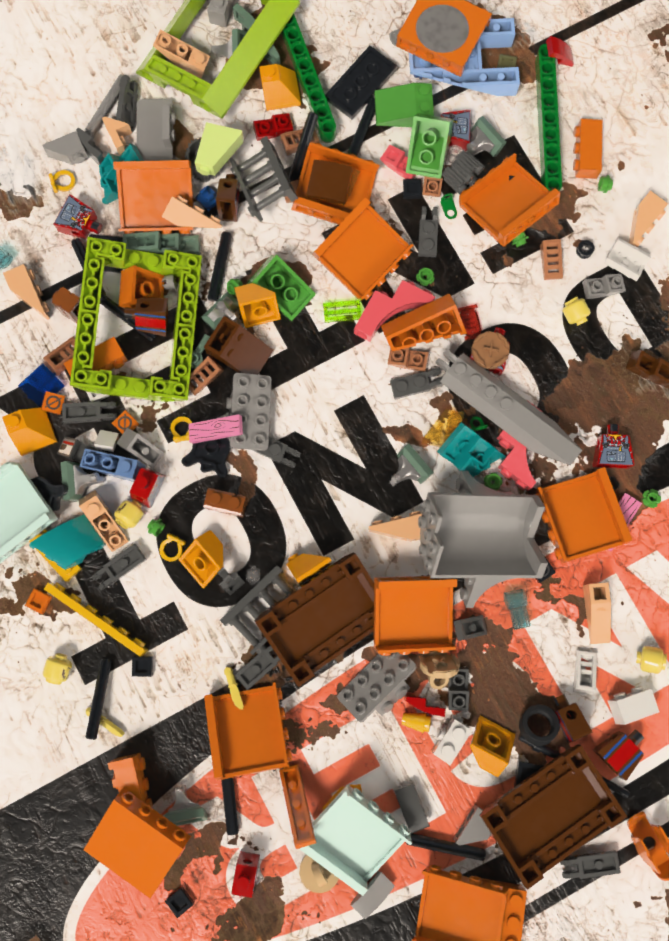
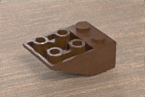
[204,316,274,375]

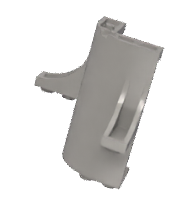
[418,471,548,608]

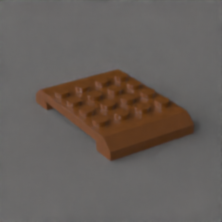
[254,552,374,687]
[479,744,627,890]

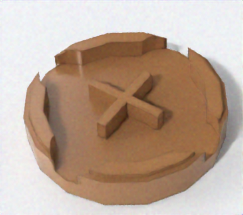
[471,331,510,369]

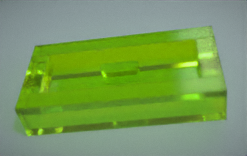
[323,300,361,323]

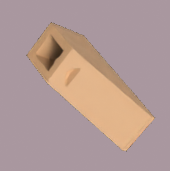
[153,29,210,79]
[629,190,668,247]
[162,195,223,228]
[3,264,50,320]
[79,490,129,552]
[368,511,422,542]
[583,582,611,644]

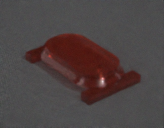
[457,304,484,341]

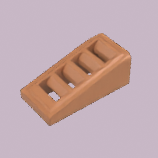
[280,129,320,156]
[540,239,563,280]
[43,336,75,376]
[189,356,224,396]

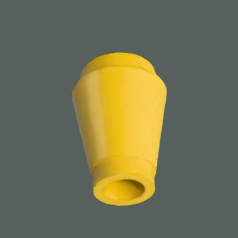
[402,713,432,733]

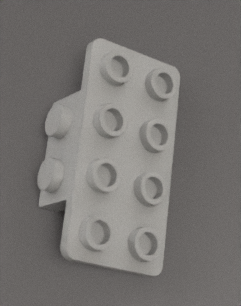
[137,99,176,161]
[226,373,271,451]
[337,652,417,723]

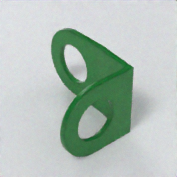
[440,193,457,219]
[470,417,488,432]

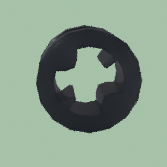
[576,240,595,259]

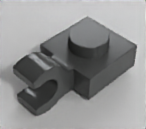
[217,567,245,595]

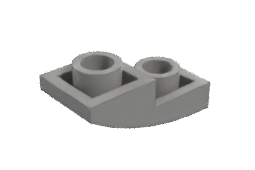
[582,274,626,299]
[350,871,395,919]

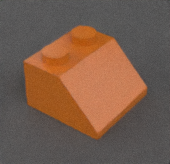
[119,265,165,308]

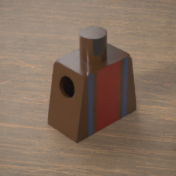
[216,174,240,222]
[124,298,168,337]
[554,694,593,743]
[593,729,644,781]

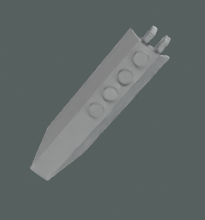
[435,350,582,466]

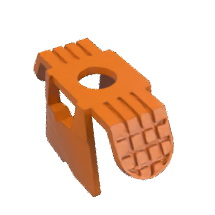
[627,812,669,881]

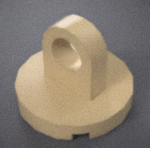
[420,651,460,689]
[299,855,339,893]

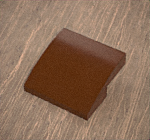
[306,160,353,204]

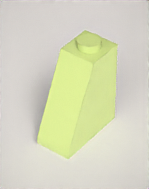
[195,122,244,176]

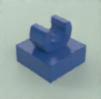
[195,185,217,212]

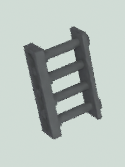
[230,136,298,222]
[220,565,293,655]

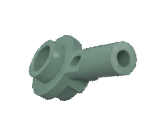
[191,334,210,369]

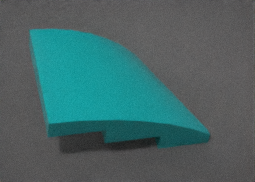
[99,143,144,204]
[437,422,506,477]
[29,514,105,570]

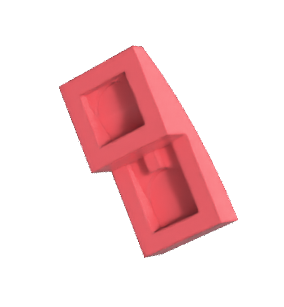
[380,145,416,179]

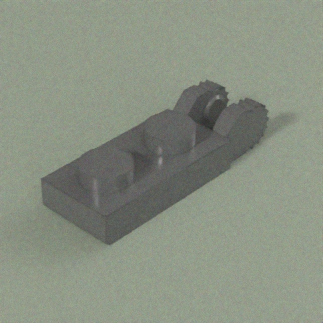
[116,75,138,129]
[418,206,438,257]
[390,369,443,400]
[62,401,117,424]
[252,437,301,468]
[92,544,147,590]
[235,645,280,690]
[560,850,621,879]

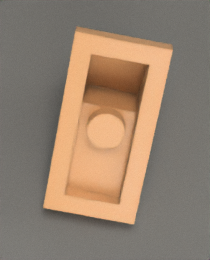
[102,117,132,156]

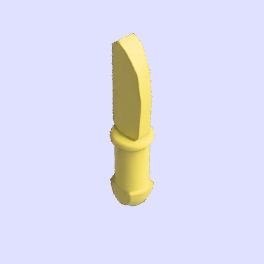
[224,666,244,709]
[86,707,125,737]

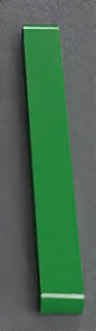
[281,14,336,143]
[535,43,562,192]

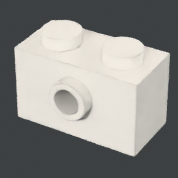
[608,686,660,725]
[431,717,472,766]

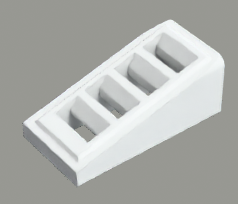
[573,650,597,694]

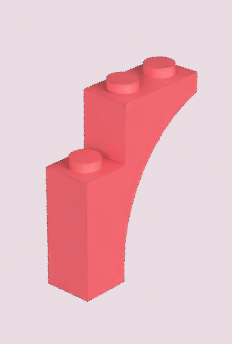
[354,280,435,342]
[496,400,542,491]

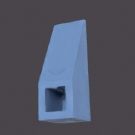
[80,448,146,482]

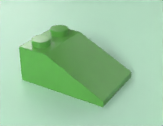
[374,83,434,127]
[406,113,454,179]
[247,254,316,321]

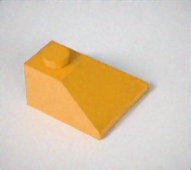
[259,64,301,111]
[234,283,281,328]
[2,407,58,456]
[178,530,224,588]
[286,553,332,585]
[470,715,516,777]

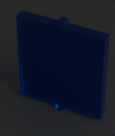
[18,363,65,407]

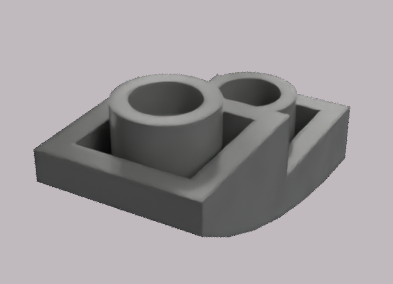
[76,127,104,165]
[448,667,469,711]
[395,784,430,833]

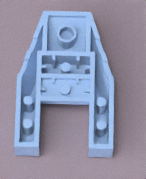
[408,18,520,96]

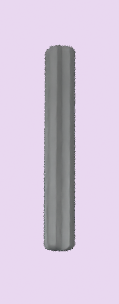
[85,74,123,136]

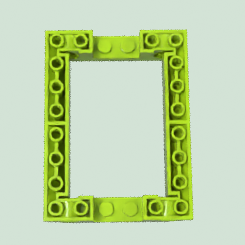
[136,0,300,119]
[70,237,202,402]

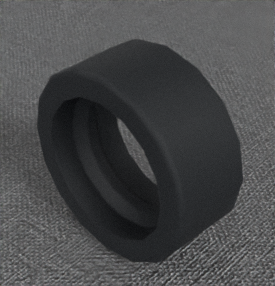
[519,704,560,746]

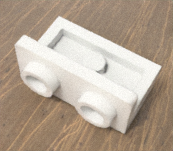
[604,238,651,281]

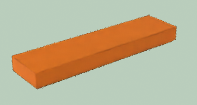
[279,764,316,849]

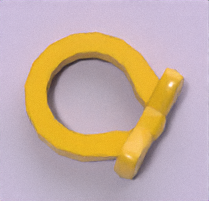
[49,170,76,193]
[170,417,192,443]
[159,533,186,562]

